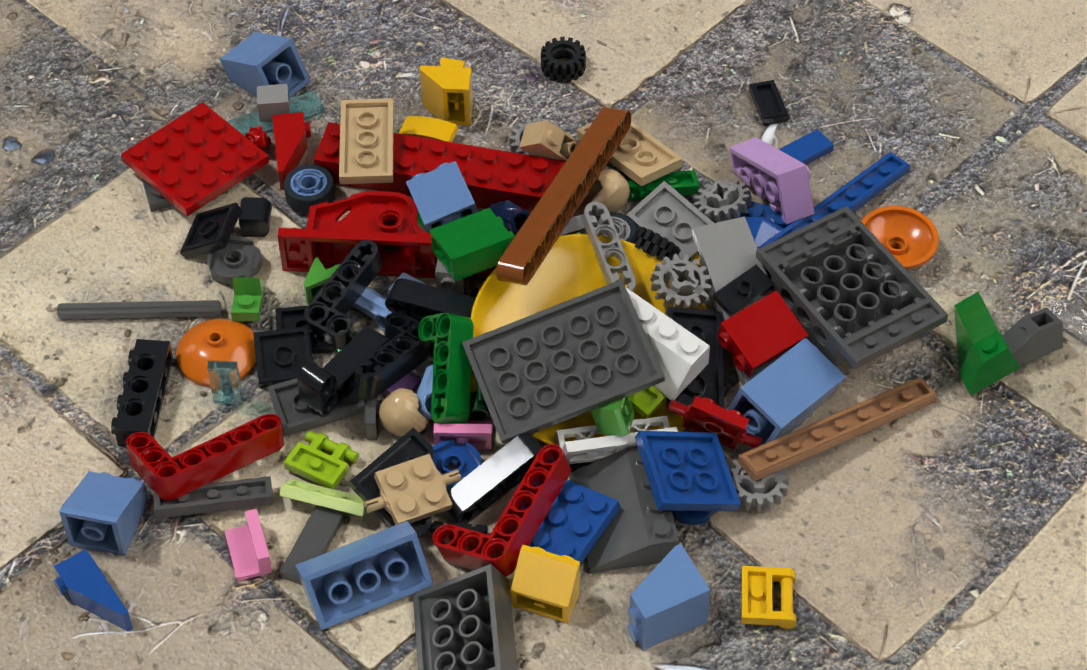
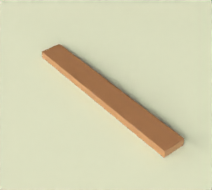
[737,377,938,482]

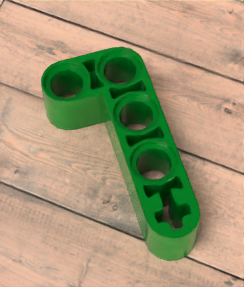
[418,313,474,424]

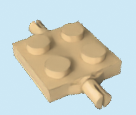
[364,454,461,525]

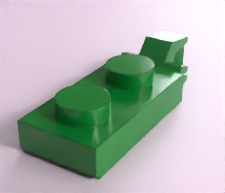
[627,170,700,200]

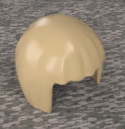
[588,169,630,212]
[379,388,429,436]

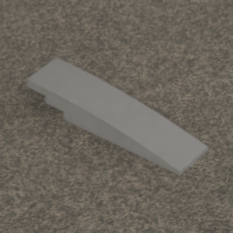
[692,217,813,417]

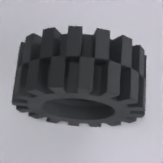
[541,37,586,83]
[630,226,681,261]

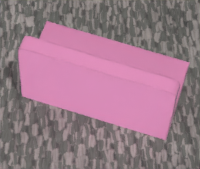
[433,419,493,450]
[225,509,272,581]

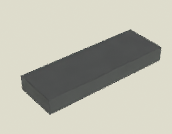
[280,505,345,584]

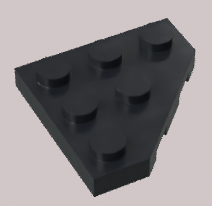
[348,427,433,539]

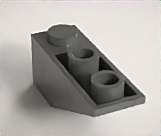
[1003,307,1063,366]

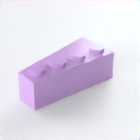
[729,137,815,224]

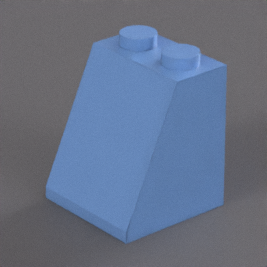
[220,32,311,98]
[406,161,478,234]
[59,471,149,556]
[627,544,710,651]

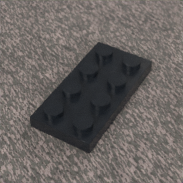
[665,306,725,411]

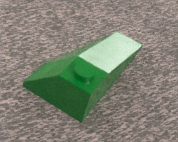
[954,292,1021,396]

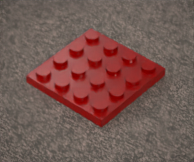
[121,102,269,216]

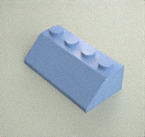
[295,521,433,630]

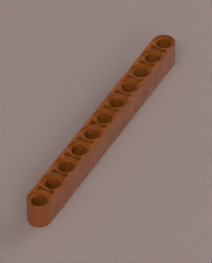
[496,107,631,285]

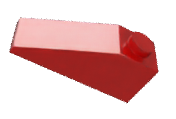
[272,112,311,190]

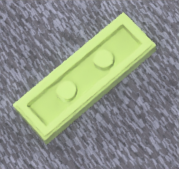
[279,479,368,516]

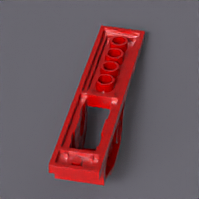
[277,191,497,281]

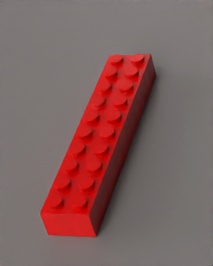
[314,122,566,214]

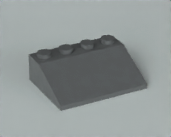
[569,447,679,573]
[413,564,518,670]

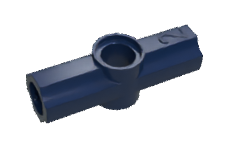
[489,200,530,234]

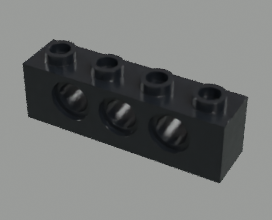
[111,339,173,447]

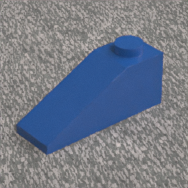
[54,549,133,631]

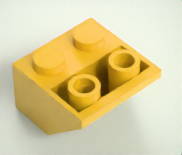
[420,65,473,126]
[511,545,580,623]

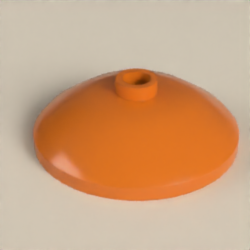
[861,206,939,270]
[176,319,257,388]

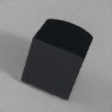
[239,197,272,237]

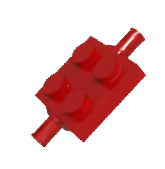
[667,396,762,449]

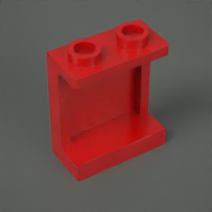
[717,290,809,377]

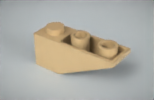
[519,120,579,161]

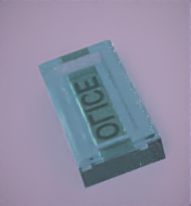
[207,361,243,404]

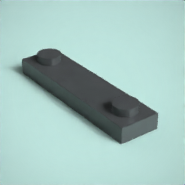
[154,476,273,519]

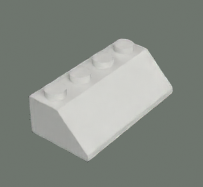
[626,288,710,400]

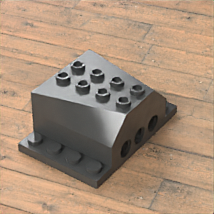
[756,206,948,369]

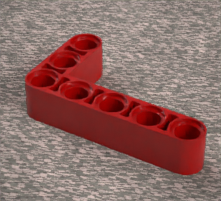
[126,414,285,500]
[432,444,571,577]

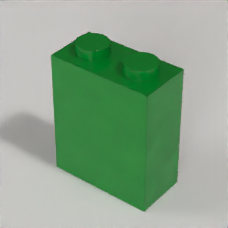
[429,208,515,281]

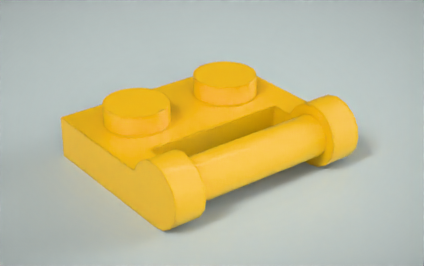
[741,566,796,629]

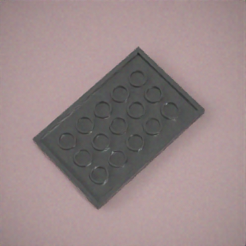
[462,279,665,445]

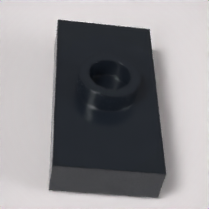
[713,264,774,317]

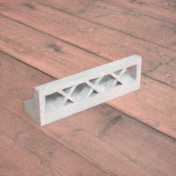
[555,416,678,464]

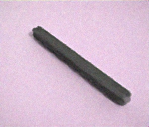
[57,300,222,320]

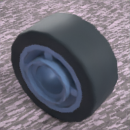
[284,164,335,214]

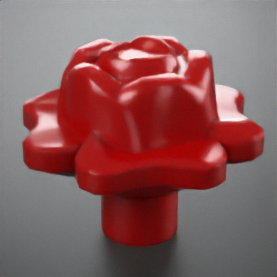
[245,126,271,151]

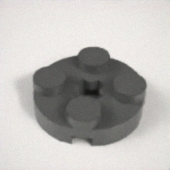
[207,236,262,284]

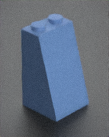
[727,338,846,449]

